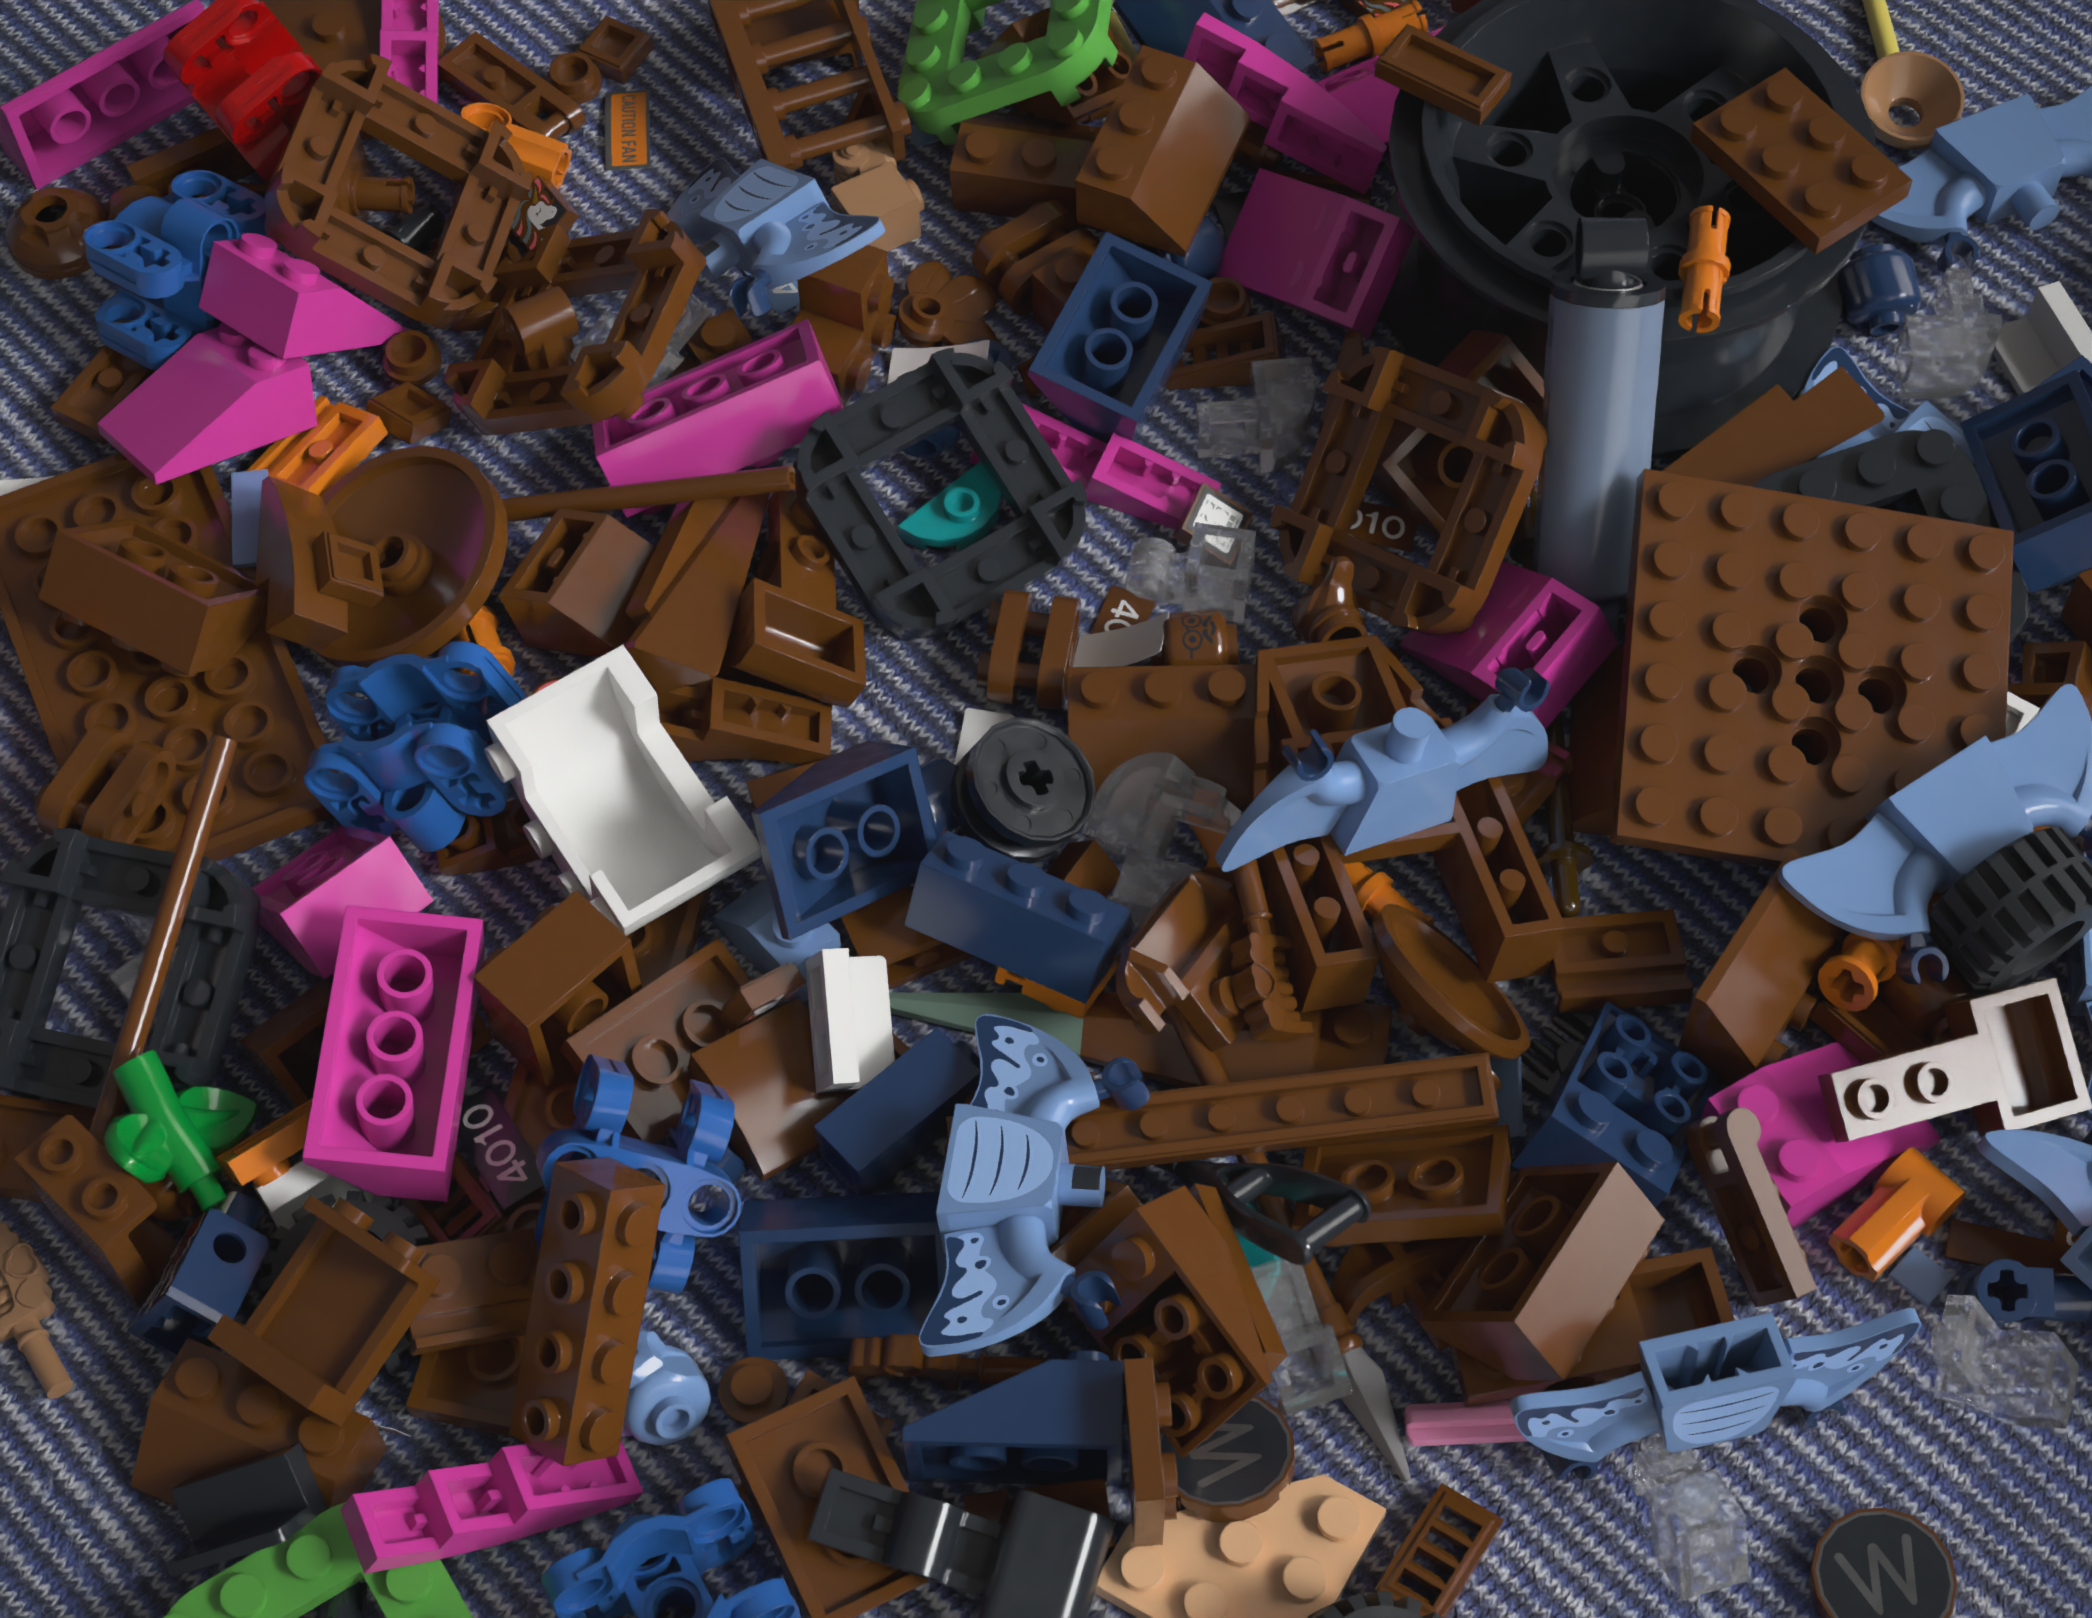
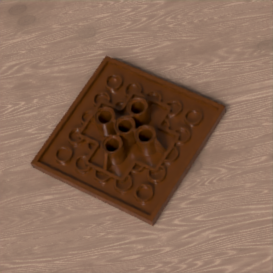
[1609,469,2014,895]

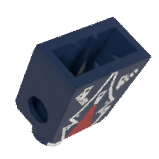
[126,1191,270,1358]

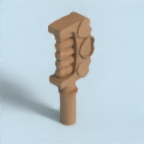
[0,1222,74,1399]

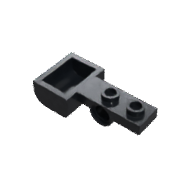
[805,1468,1116,1618]

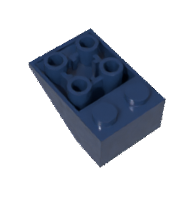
[1511,1001,1719,1208]

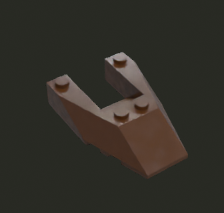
[1253,635,1566,1013]

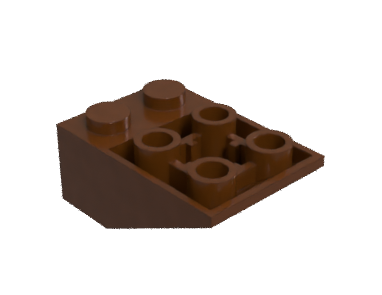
[1065,1185,1272,1459]

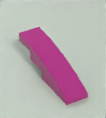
[1183,12,1387,195]
[340,1441,644,1574]

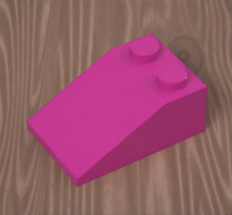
[199,233,408,359]
[97,322,318,485]
[252,825,434,979]
[1701,1042,1941,1229]

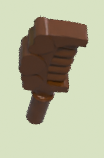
[1230,859,1314,1042]
[848,1334,1046,1391]

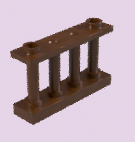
[707,0,912,171]

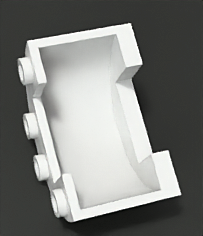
[484,645,761,936]

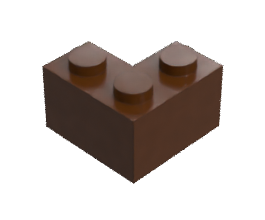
[790,245,897,407]

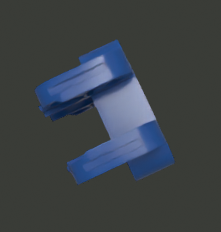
[83,170,268,371]
[304,641,527,852]
[535,1054,741,1295]
[541,1478,801,1618]

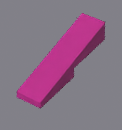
[380,0,439,104]
[969,403,1222,530]

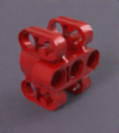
[163,0,323,184]

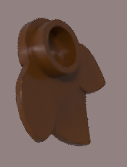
[896,261,998,347]

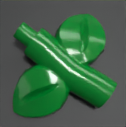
[103,1050,261,1212]

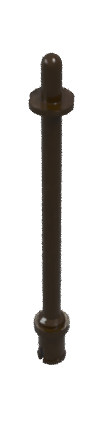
[1509,485,1593,918]

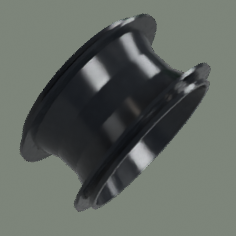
[1383,0,1877,459]

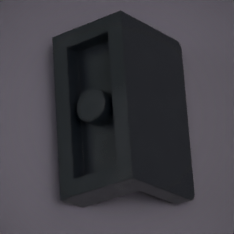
[165,1442,328,1578]

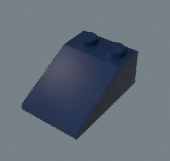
[1960,370,2092,593]
[752,740,937,940]
[902,1351,1123,1486]

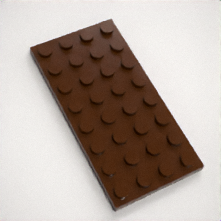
[0,453,339,862]

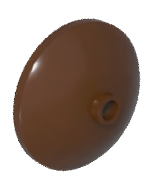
[1372,904,1530,1060]

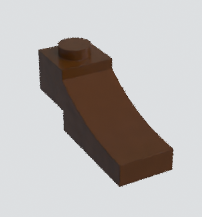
[645,676,832,765]

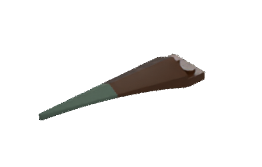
[889,992,1393,1088]

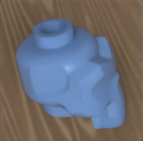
[622,1330,711,1445]

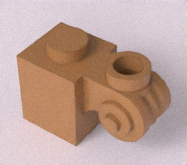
[830,141,924,252]

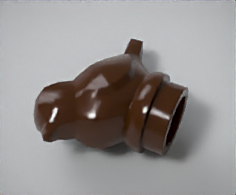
[1290,556,1368,644]

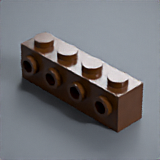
[509,1157,665,1466]

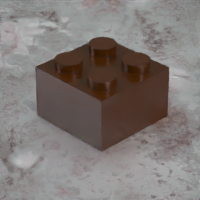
[473,890,642,1088]

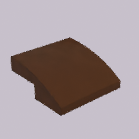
[687,997,857,1182]

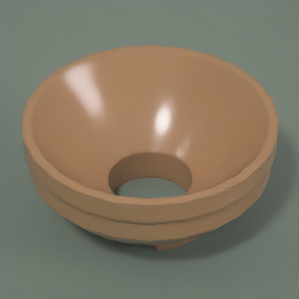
[1859,51,1965,150]

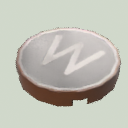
[1159,1396,1296,1522]
[1807,1507,1958,1618]

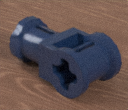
[1953,1259,2092,1330]

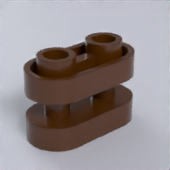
[972,199,1100,315]
[977,589,1081,711]
[34,724,176,844]

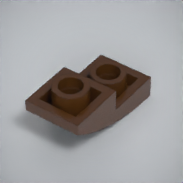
[437,798,551,875]

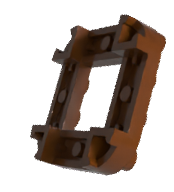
[264,53,532,330]
[444,209,706,436]
[1270,346,1548,635]

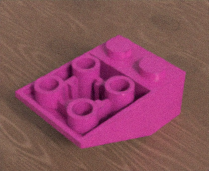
[1216,168,1416,340]
[1399,561,1618,729]

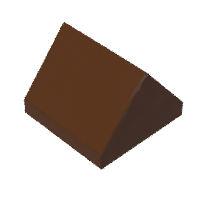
[1046,839,1122,898]

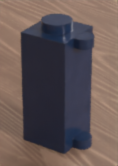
[814,1027,981,1195]

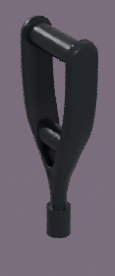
[1154,1160,1371,1266]

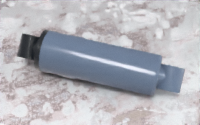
[1532,217,1667,638]

